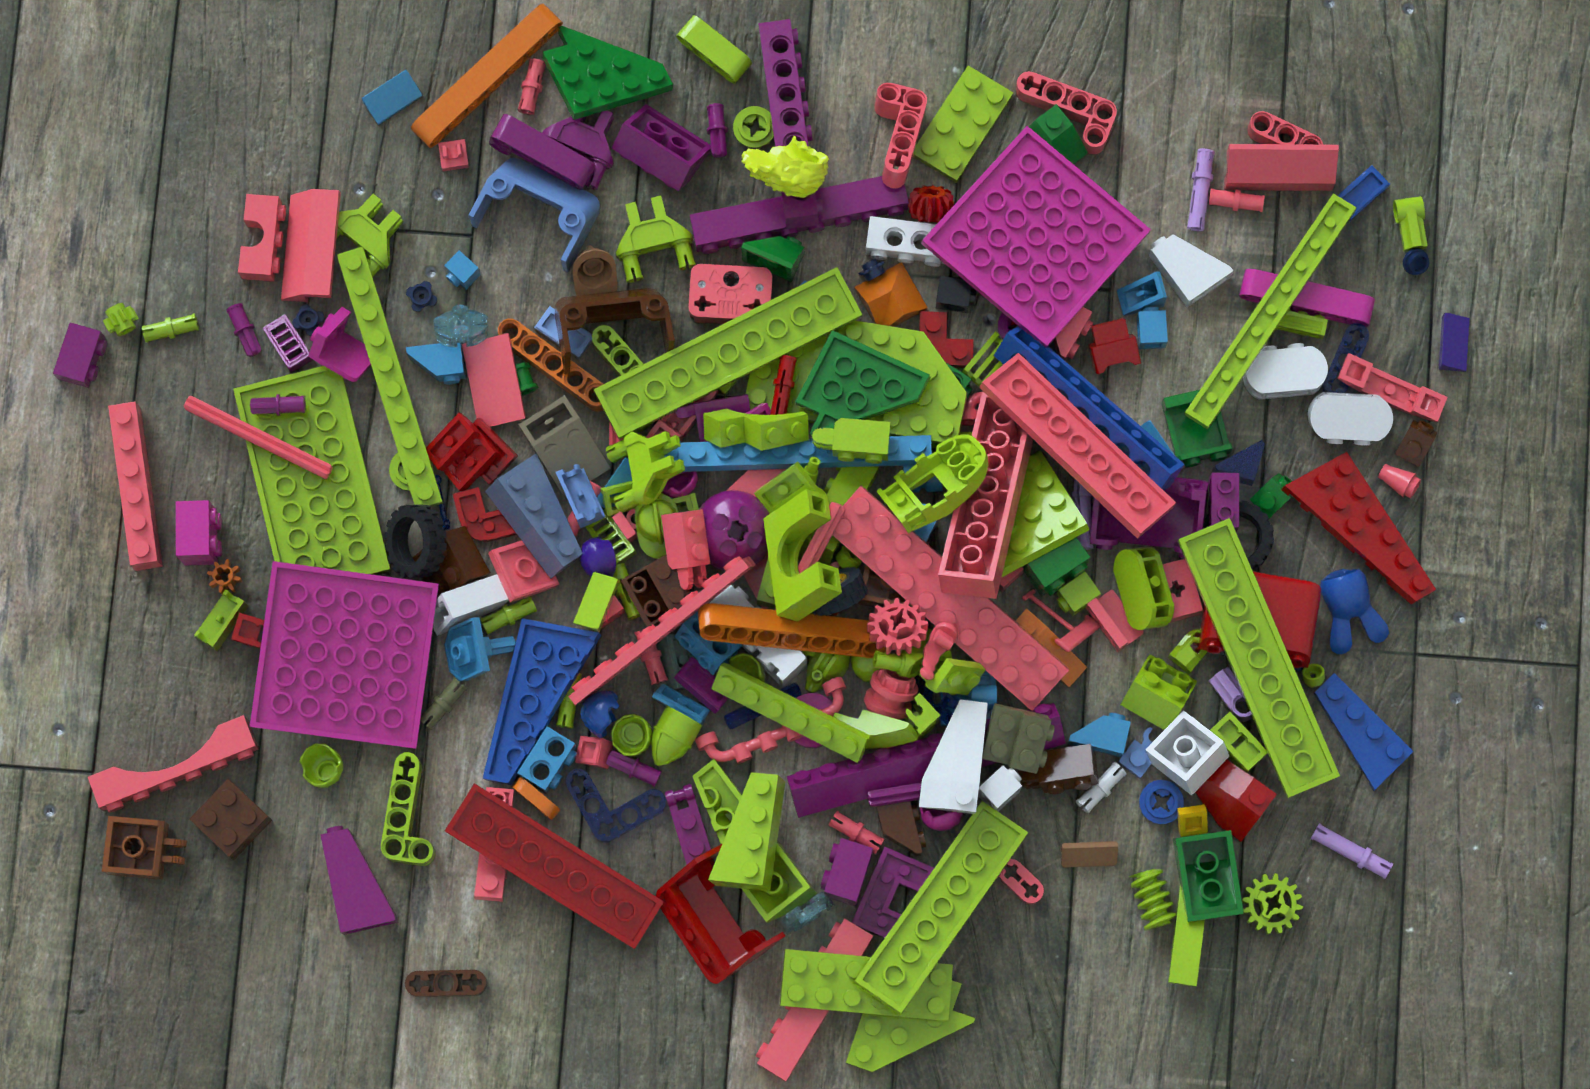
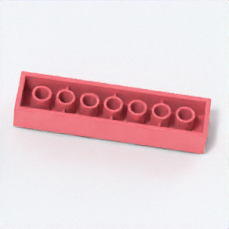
[938,392,1033,599]

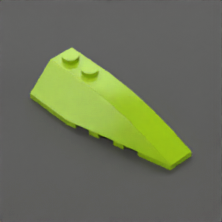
[692,759,817,923]

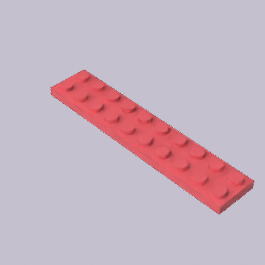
[833,485,1069,711]

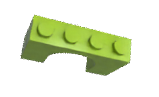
[763,489,842,622]

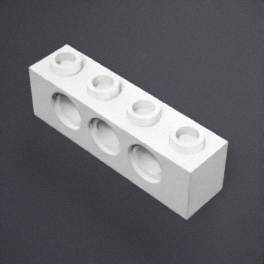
[866,216,944,267]

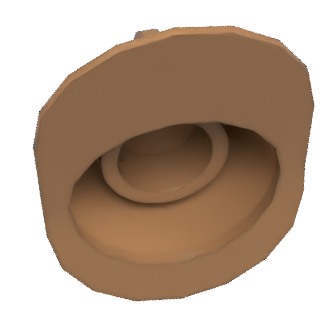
[572,245,618,296]

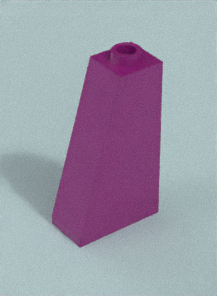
[321,826,398,935]

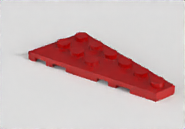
[1281,452,1436,605]

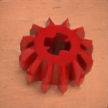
[908,185,954,224]

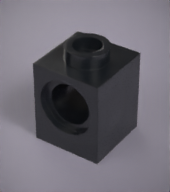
[935,276,976,313]

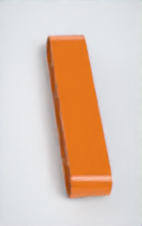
[498,318,603,412]

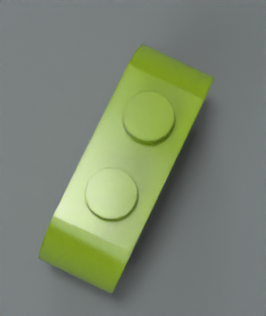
[1113,547,1174,630]

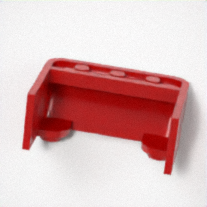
[656,843,786,984]

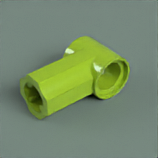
[1393,196,1428,252]

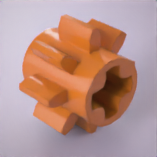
[207,559,242,595]

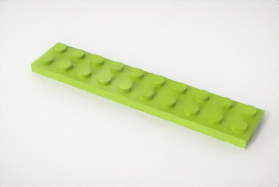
[594,267,863,439]
[1177,518,1340,798]

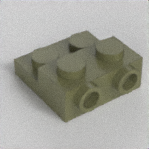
[982,703,1054,774]

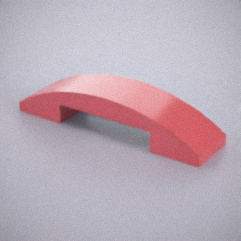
[1337,353,1448,422]

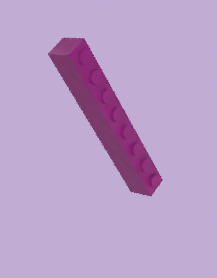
[690,176,909,254]

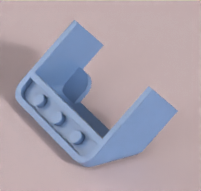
[469,158,600,272]

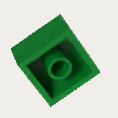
[1023,537,1090,597]

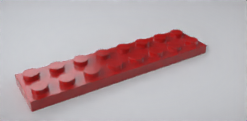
[444,783,664,949]

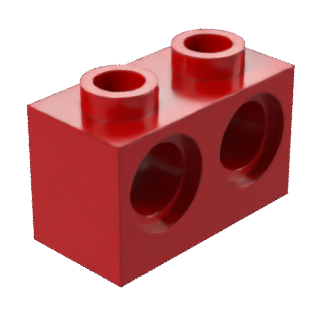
[231,612,264,649]

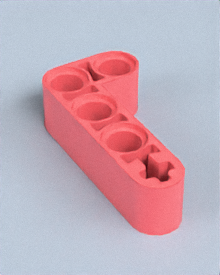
[1016,71,1117,155]
[874,83,927,188]

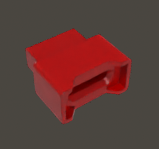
[1088,318,1141,374]

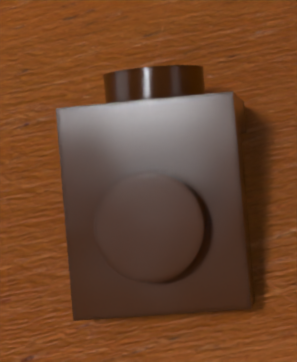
[1395,420,1437,467]

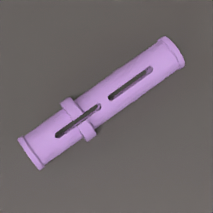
[1187,148,1215,231]
[1072,479,1094,550]
[1311,823,1393,879]

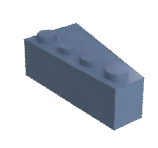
[485,453,582,579]

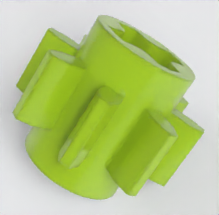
[103,303,139,337]

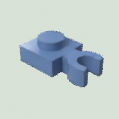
[1118,727,1152,779]

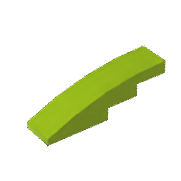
[1168,884,1205,987]

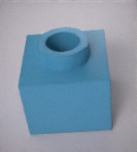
[444,250,481,290]

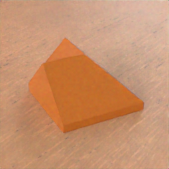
[854,262,928,327]

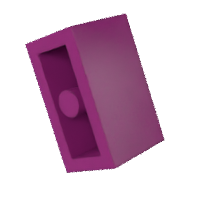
[53,322,107,388]

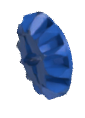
[1139,780,1184,825]

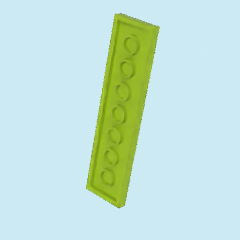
[854,801,1028,1015]

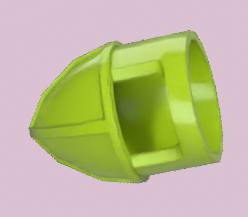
[651,706,702,766]

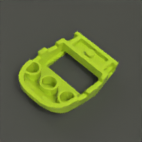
[876,434,988,533]

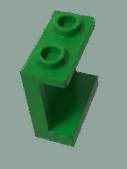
[1161,390,1233,468]

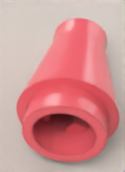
[1378,464,1421,499]

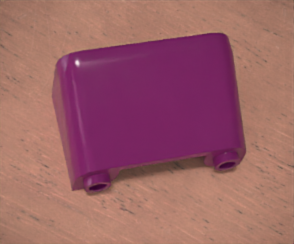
[1090,477,1209,558]

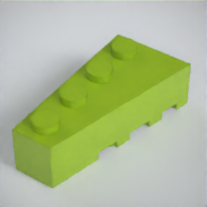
[798,466,880,566]
[708,772,786,891]

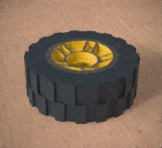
[812,567,868,616]

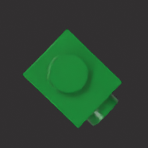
[1250,473,1293,519]

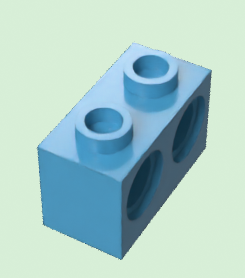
[674,612,743,675]
[517,726,578,793]

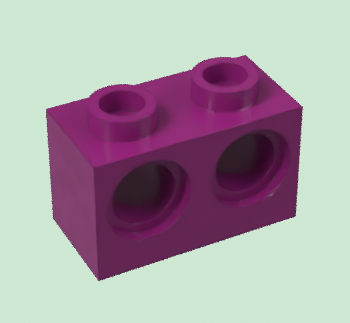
[1208,472,1239,532]

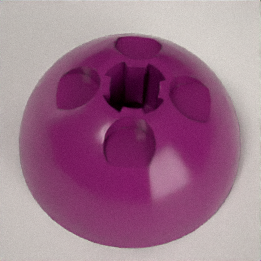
[699,490,769,571]

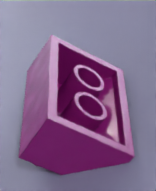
[611,104,711,191]

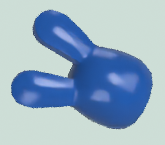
[1320,569,1389,654]

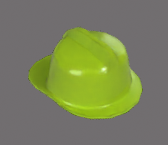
[635,493,678,559]

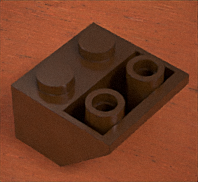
[413,526,491,598]
[621,554,692,627]

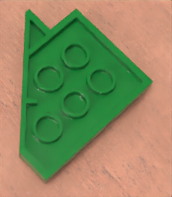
[542,26,673,120]
[795,330,931,437]

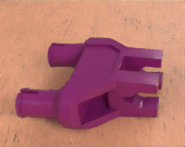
[542,110,614,190]

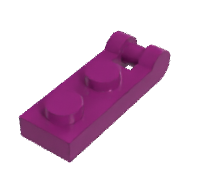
[664,784,711,864]

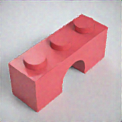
[238,194,286,282]

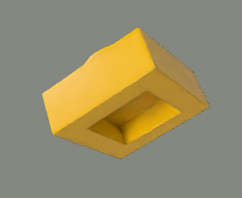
[1177,804,1208,837]

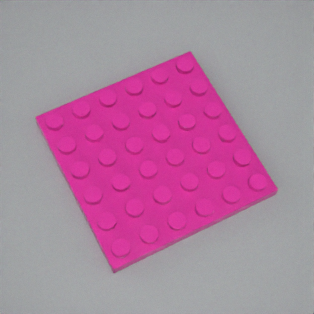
[921,126,1151,347]
[250,561,439,749]

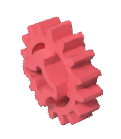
[867,598,928,656]

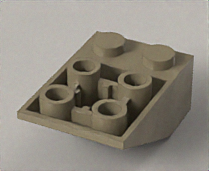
[518,395,611,498]

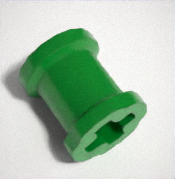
[515,362,539,396]

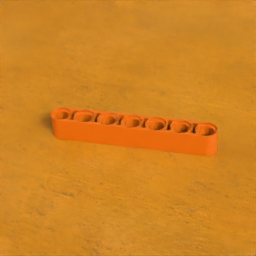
[411,3,563,148]
[698,603,886,658]

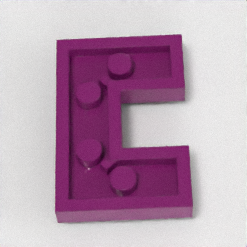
[852,847,934,938]

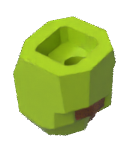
[1168,628,1207,674]

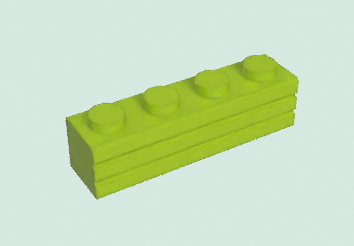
[1276,309,1328,340]

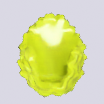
[741,136,829,198]

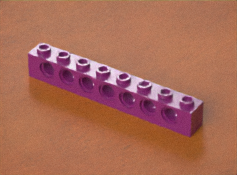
[758,19,823,229]

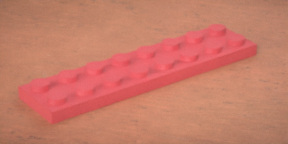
[979,353,1176,539]
[568,556,756,705]

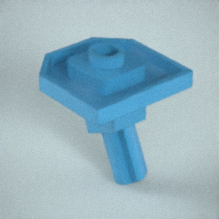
[444,617,516,682]

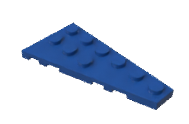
[483,618,601,785]

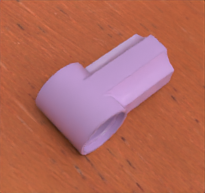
[1208,667,1252,722]

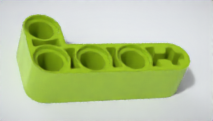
[592,325,655,433]
[381,752,436,866]

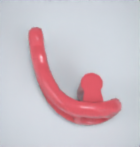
[920,622,958,680]

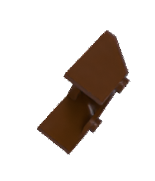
[555,288,675,374]

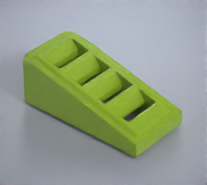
[585,510,637,565]

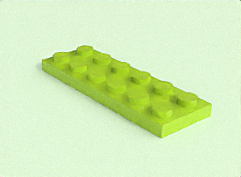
[779,949,953,1021]

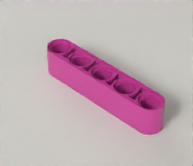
[1239,269,1375,327]

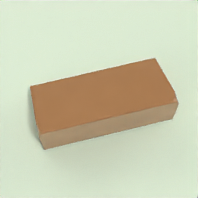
[1060,841,1118,868]

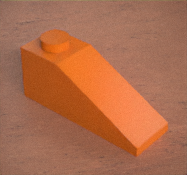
[1015,608,1087,688]

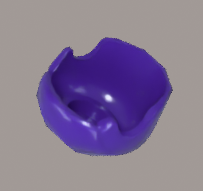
[579,537,616,577]

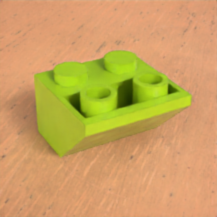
[1120,654,1198,730]

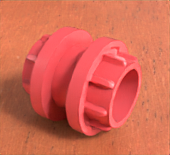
[864,669,918,720]

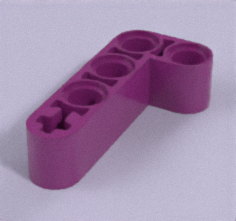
[489,114,596,190]

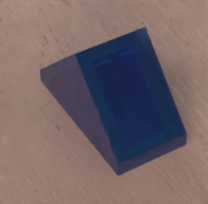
[1212,440,1265,486]

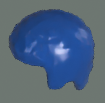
[581,690,619,738]

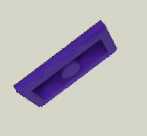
[1439,313,1470,372]

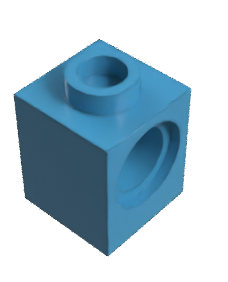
[1137,307,1168,349]

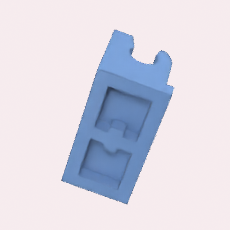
[556,464,605,528]

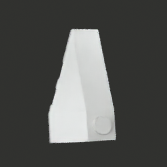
[919,700,988,814]

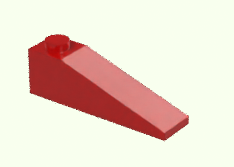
[1195,759,1277,842]

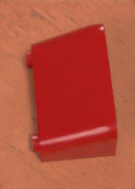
[1198,572,1321,668]

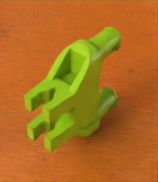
[337,193,404,277]
[616,196,696,283]
[606,431,685,512]
[873,629,952,678]

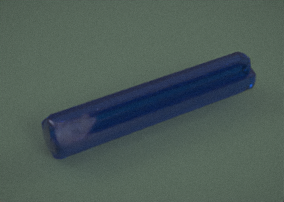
[724,683,802,729]

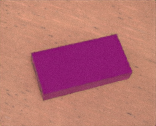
[674,657,729,714]

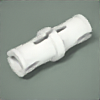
[1076,762,1127,814]

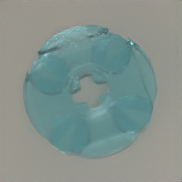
[433,305,489,348]
[781,892,835,935]

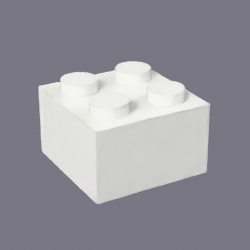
[1146,710,1229,795]

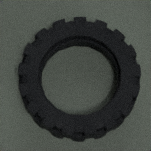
[1204,500,1274,571]
[384,504,447,578]

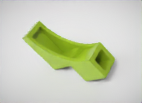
[703,408,809,451]

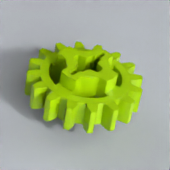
[1242,873,1303,935]

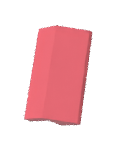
[1224,144,1339,191]
[281,189,341,302]

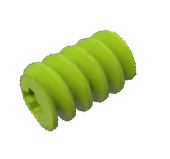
[1129,869,1177,931]

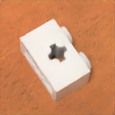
[978,765,1022,812]

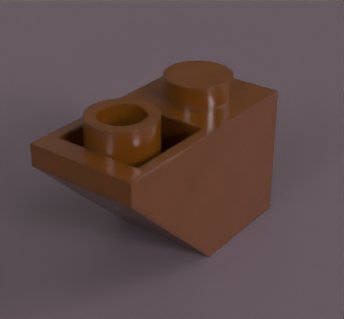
[876,801,926,857]

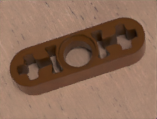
[405,970,487,997]

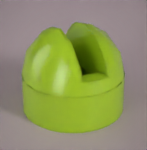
[1302,664,1325,688]

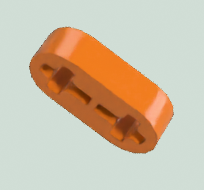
[512,777,560,821]

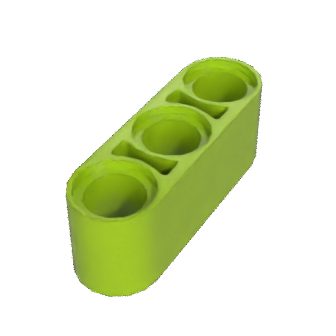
[676,15,753,84]

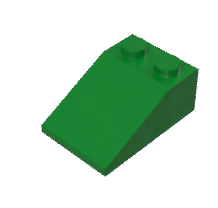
[1173,830,1244,922]

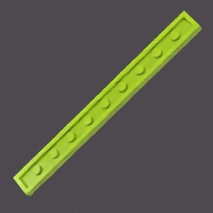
[1185,193,1357,430]
[337,246,443,507]

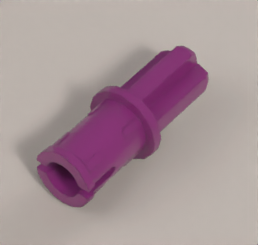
[707,103,728,158]
[226,303,262,357]
[250,394,306,416]
[606,750,662,787]

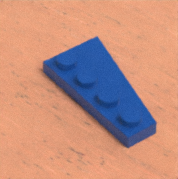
[1314,673,1414,791]

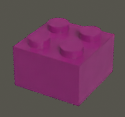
[820,838,873,907]

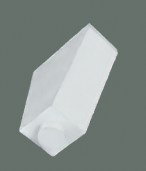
[1149,234,1233,308]
[433,574,509,636]

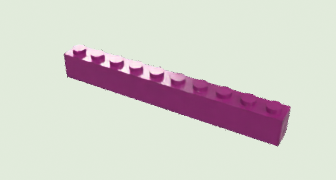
[787,703,1066,818]

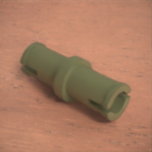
[420,677,468,730]

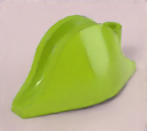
[805,652,851,693]

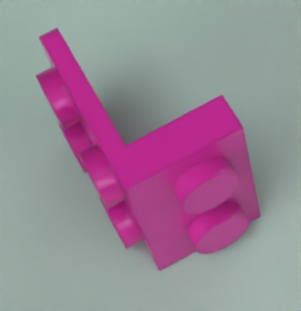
[308,307,371,382]

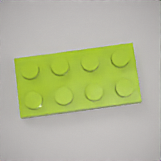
[913,65,1014,183]

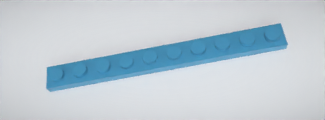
[664,435,932,472]

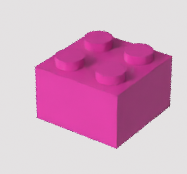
[176,500,222,566]

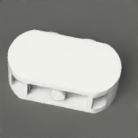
[1243,343,1328,400]
[1308,392,1393,445]

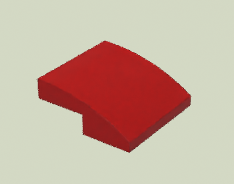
[426,412,501,491]

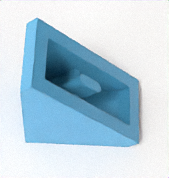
[1117,271,1167,316]

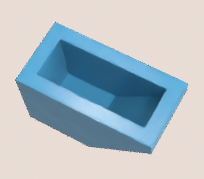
[406,341,466,385]
[1068,713,1131,757]

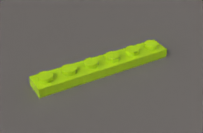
[711,662,871,763]

